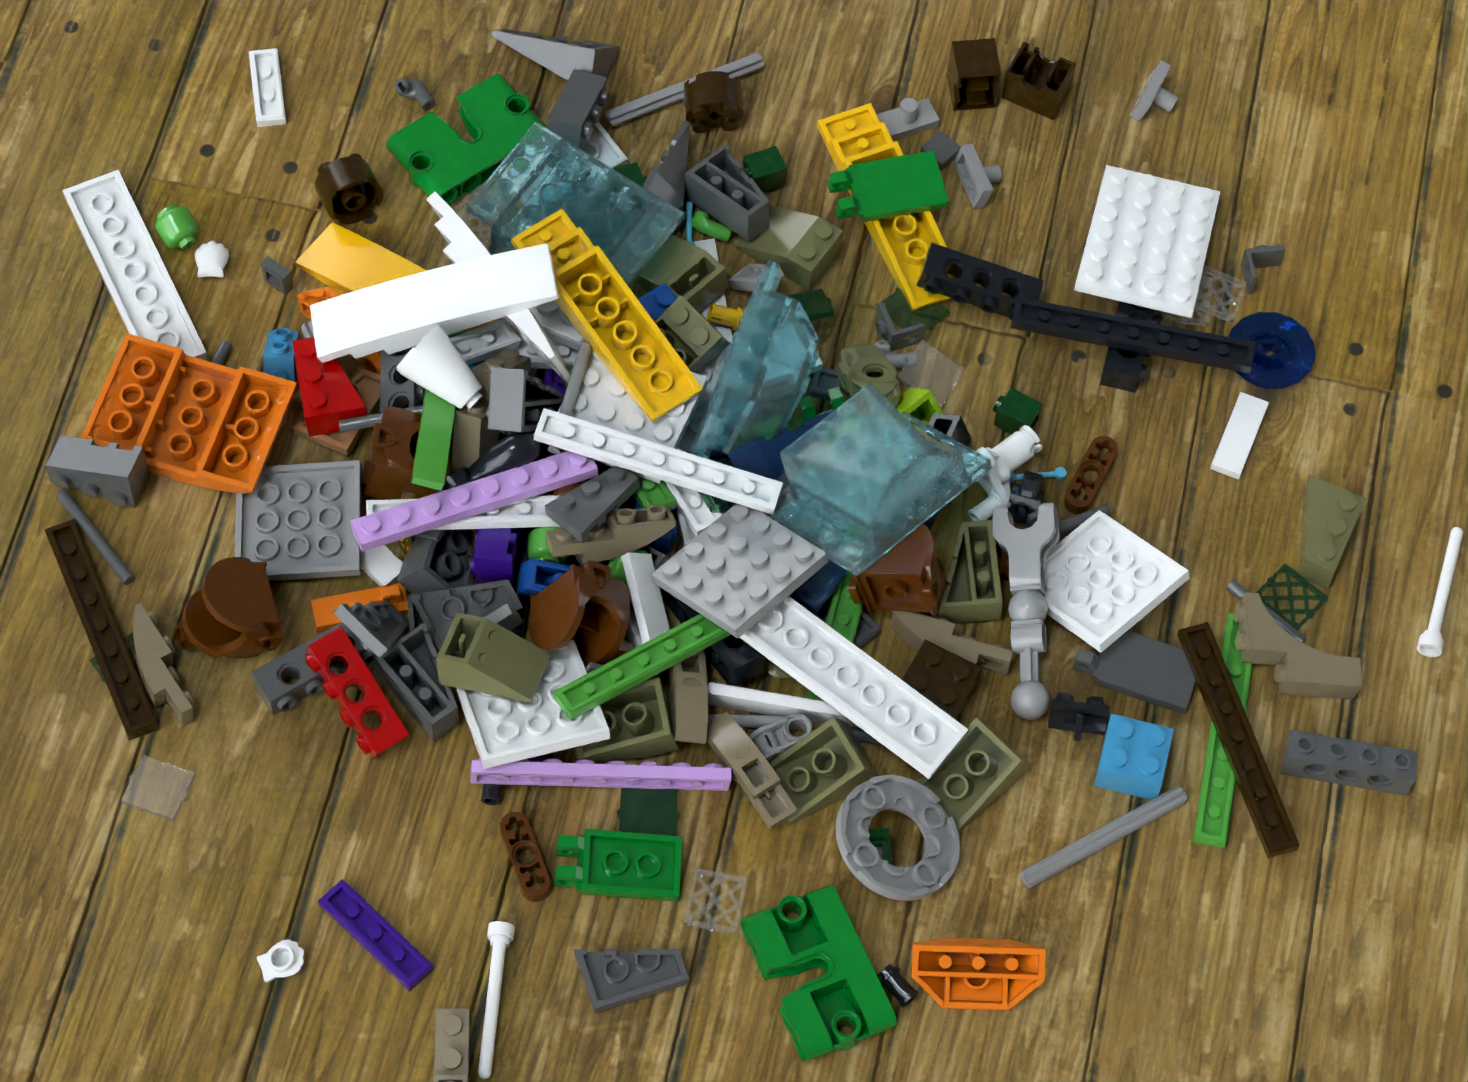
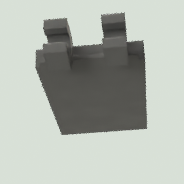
[1072,631,1196,714]

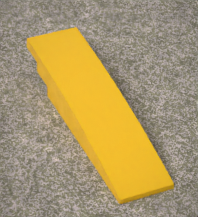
[817,103,956,311]
[511,209,703,422]
[295,222,519,363]

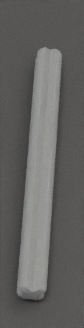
[605,53,764,127]
[1020,786,1187,888]

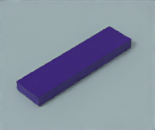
[318,879,434,992]

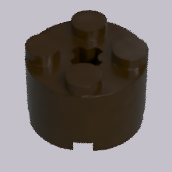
[683,71,744,133]
[315,153,383,224]

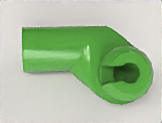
[691,211,732,242]

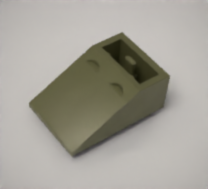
[624,232,729,312]
[655,295,730,374]
[436,613,550,703]

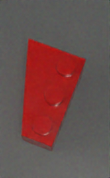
[292,337,367,437]

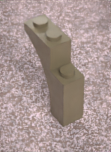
[451,349,531,474]
[1234,592,1362,700]

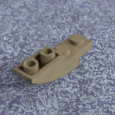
[545,505,676,564]
[133,603,196,727]
[891,611,1013,676]
[668,650,708,744]
[707,712,798,830]
[433,1009,470,1082]

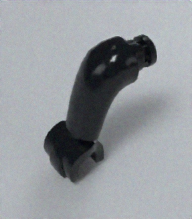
[443,431,548,490]

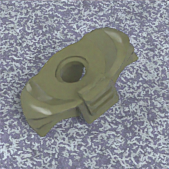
[838,344,901,416]

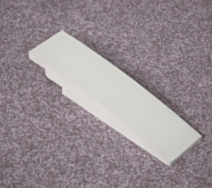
[426,192,571,384]
[310,244,559,363]

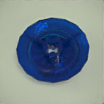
[1228,312,1316,389]

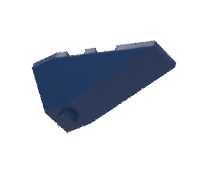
[727,409,842,493]

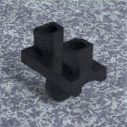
[1009,470,1045,524]
[1048,692,1110,741]

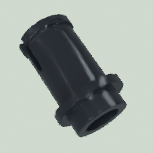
[877,964,918,1007]

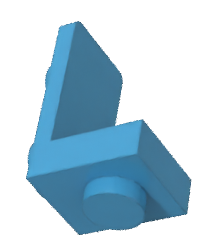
[263,328,299,382]

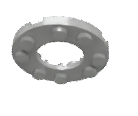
[835,775,960,901]

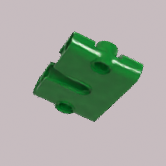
[386,74,547,205]
[740,884,897,1062]

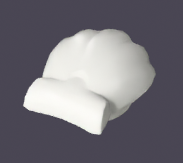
[195,240,229,278]
[257,939,304,983]

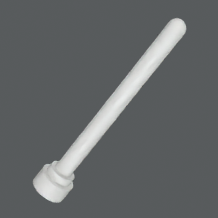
[1417,527,1463,657]
[478,921,515,1079]

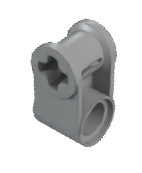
[749,714,812,763]

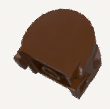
[362,407,454,500]
[848,517,948,616]
[174,557,284,658]
[529,560,634,665]

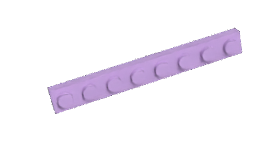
[350,451,598,552]
[470,758,731,791]

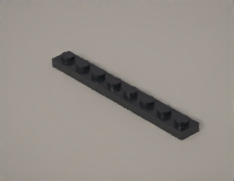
[1011,297,1256,374]

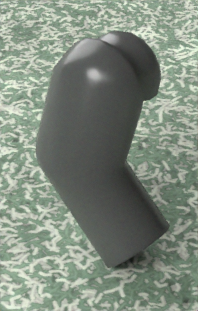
[395,78,435,110]

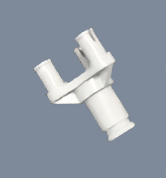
[951,425,1043,521]

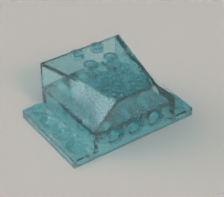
[466,121,684,287]
[690,260,820,459]
[770,383,992,576]

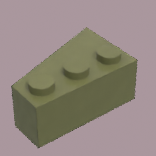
[1299,475,1366,589]
[939,520,1003,623]

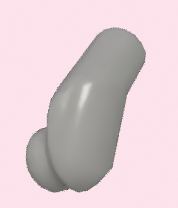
[874,340,917,369]

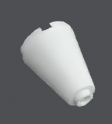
[396,324,483,409]

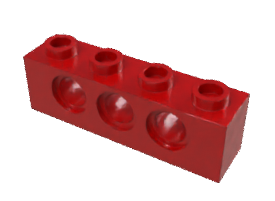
[305,626,409,759]

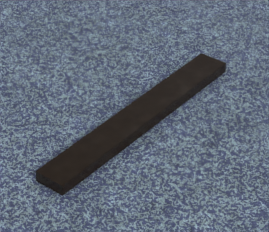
[44,519,159,740]
[1177,622,1300,858]

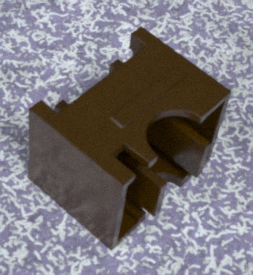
[947,38,1001,111]
[1001,42,1076,120]

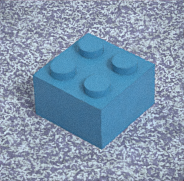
[1094,714,1174,800]

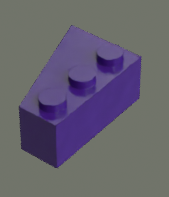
[470,528,522,588]

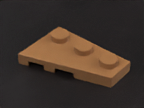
[293,369,380,456]

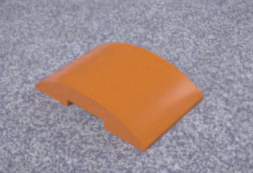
[81,333,298,493]

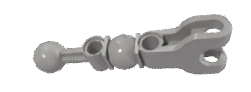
[993,502,1060,720]

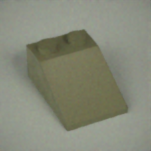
[735,205,844,291]
[576,678,679,761]
[769,716,879,825]
[918,717,1031,832]

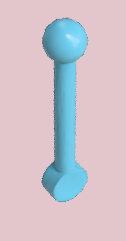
[686,202,695,245]
[1009,467,1067,483]

